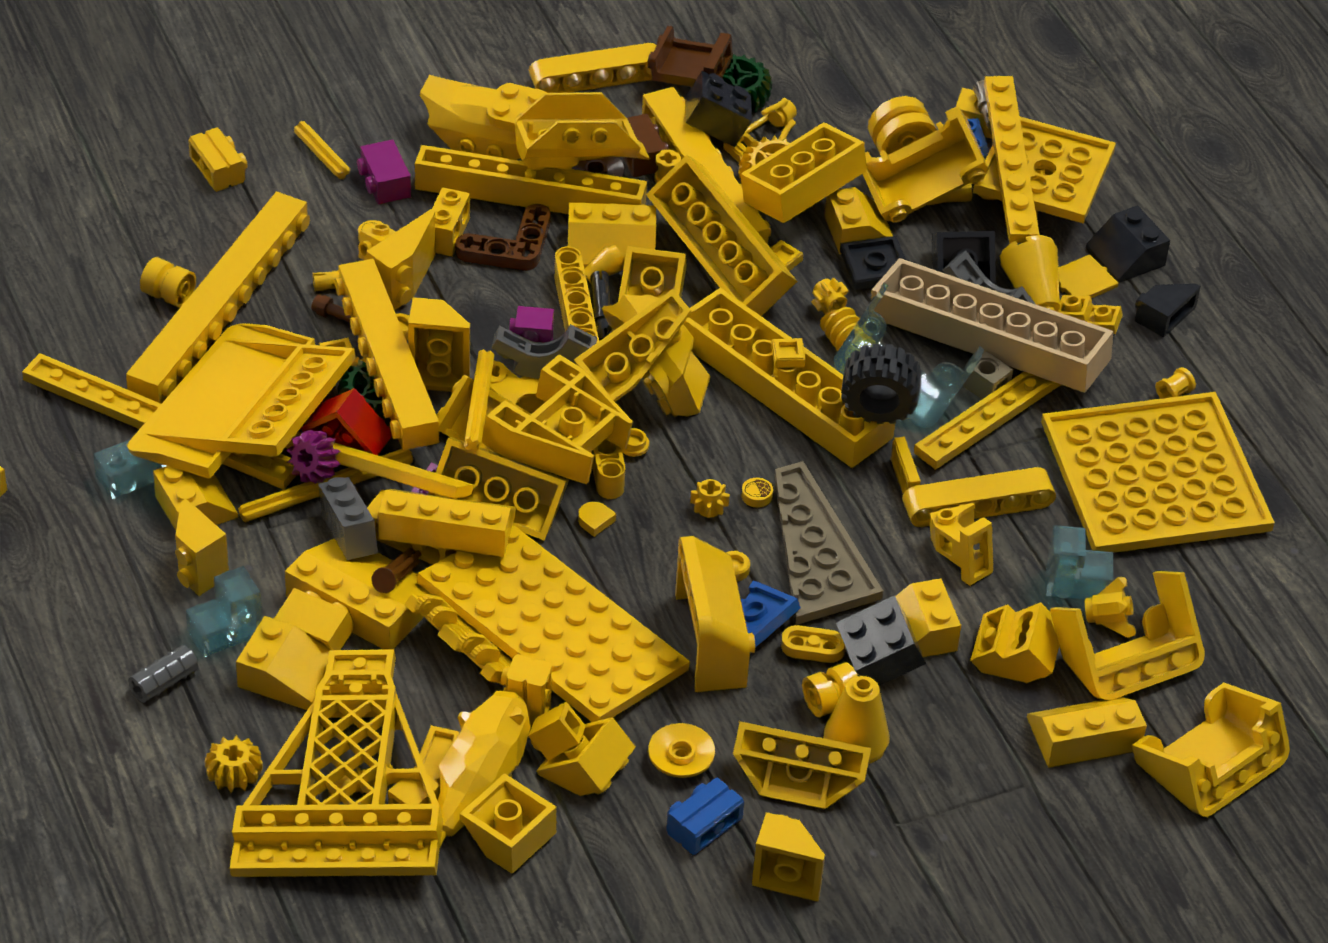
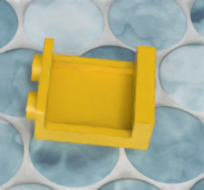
[437,374,531,454]

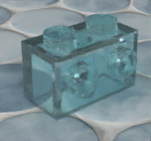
[93,439,166,499]

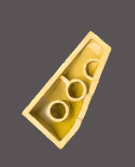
[574,289,692,402]

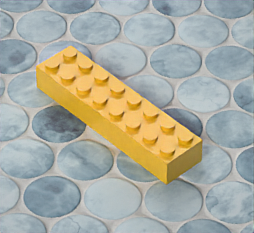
[683,288,895,468]

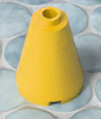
[1000,235,1060,311]
[823,676,890,764]

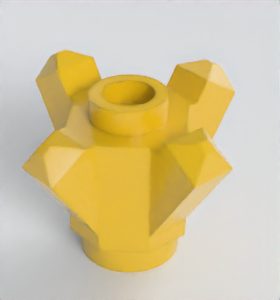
[1085,577,1136,638]

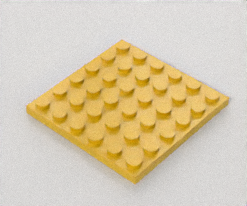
[1041,392,1275,555]

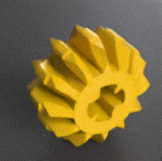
[205,734,263,793]

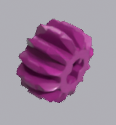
[286,430,341,484]

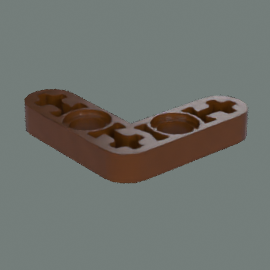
[456,204,550,271]

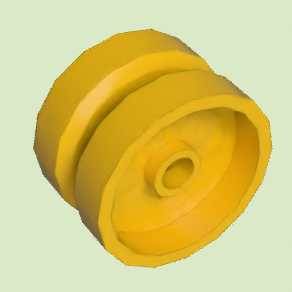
[868,96,937,156]

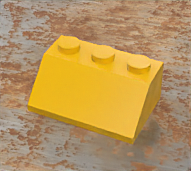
[568,202,656,269]
[408,297,470,392]
[1027,697,1147,768]

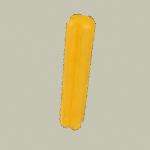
[294,121,350,179]

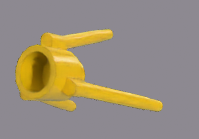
[745,98,797,141]

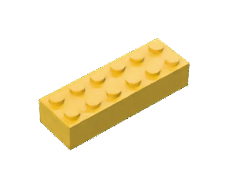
[646,154,798,316]

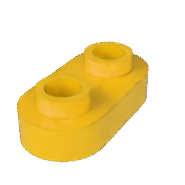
[781,625,846,663]

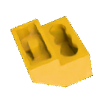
[970,602,1059,683]

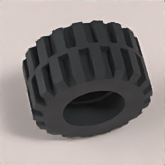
[841,343,922,424]

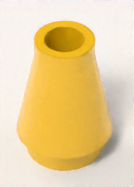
[584,244,625,285]

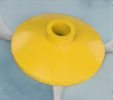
[648,723,715,778]

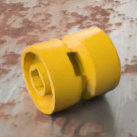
[140,257,196,308]
[802,662,858,717]

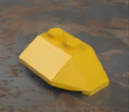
[733,721,871,809]

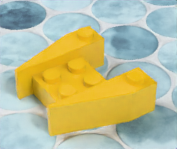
[481,354,633,484]

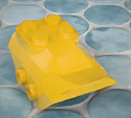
[419,75,547,160]
[515,92,650,170]
[602,294,710,417]

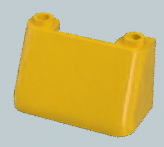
[863,106,988,223]
[1132,683,1290,817]

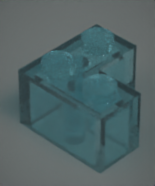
[1046,525,1113,599]
[186,566,262,657]

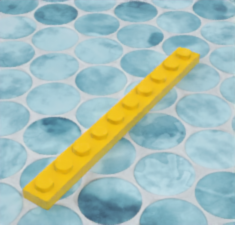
[22,353,296,490]

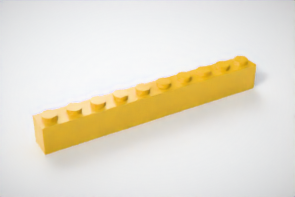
[126,191,310,404]

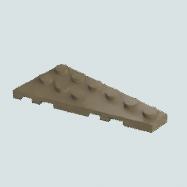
[774,461,883,625]

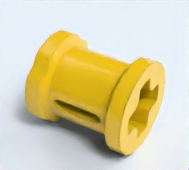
[654,149,681,184]
[1155,367,1196,399]

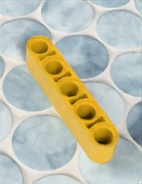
[529,43,657,93]
[902,467,1056,527]

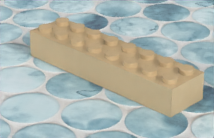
[871,258,1114,393]

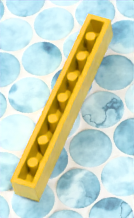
[642,87,771,244]
[415,145,647,214]
[335,259,439,450]

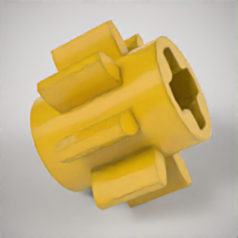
[811,278,849,314]
[690,479,730,518]

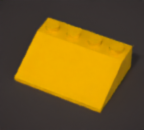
[285,538,432,650]

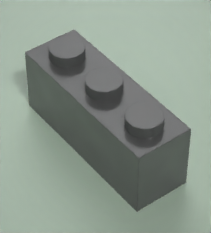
[318,477,378,560]

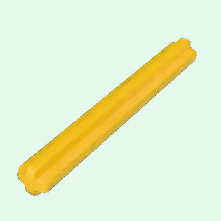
[464,349,494,451]

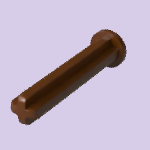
[371,548,422,593]

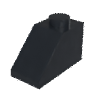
[1135,283,1201,338]

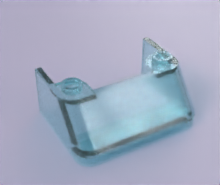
[834,282,984,428]

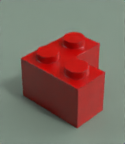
[300,388,392,455]

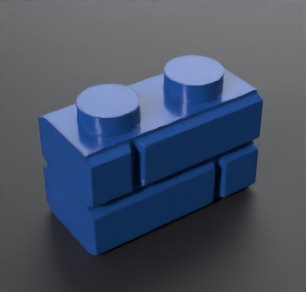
[666,777,744,855]

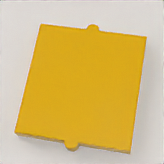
[1058,254,1119,298]

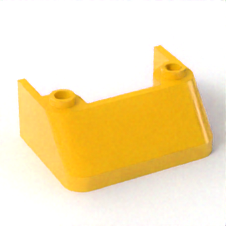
[675,536,755,692]
[1050,571,1205,700]

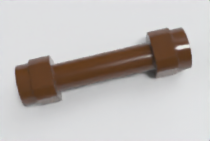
[311,294,351,323]

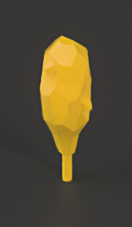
[438,691,531,847]

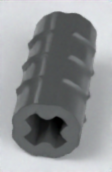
[128,645,199,703]

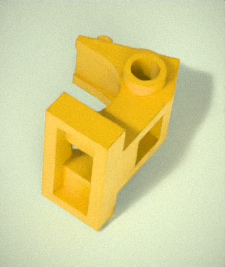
[929,503,993,586]

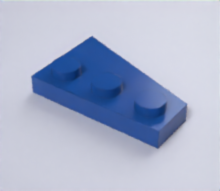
[741,580,801,647]

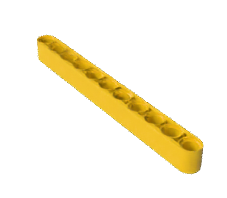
[554,246,625,499]

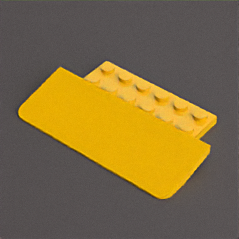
[127,323,356,479]

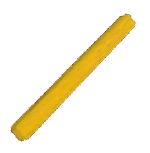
[238,449,413,522]

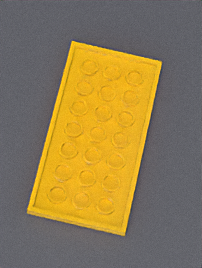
[417,525,690,722]

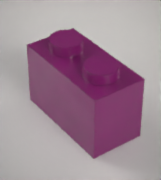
[357,139,411,204]

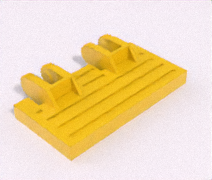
[405,594,512,684]

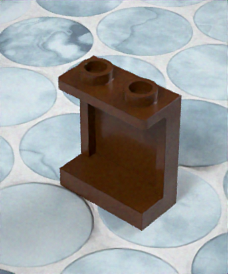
[648,26,733,87]

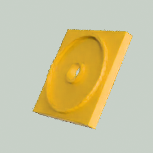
[973,117,1116,223]

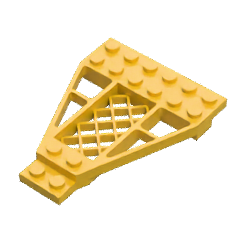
[229,649,443,877]

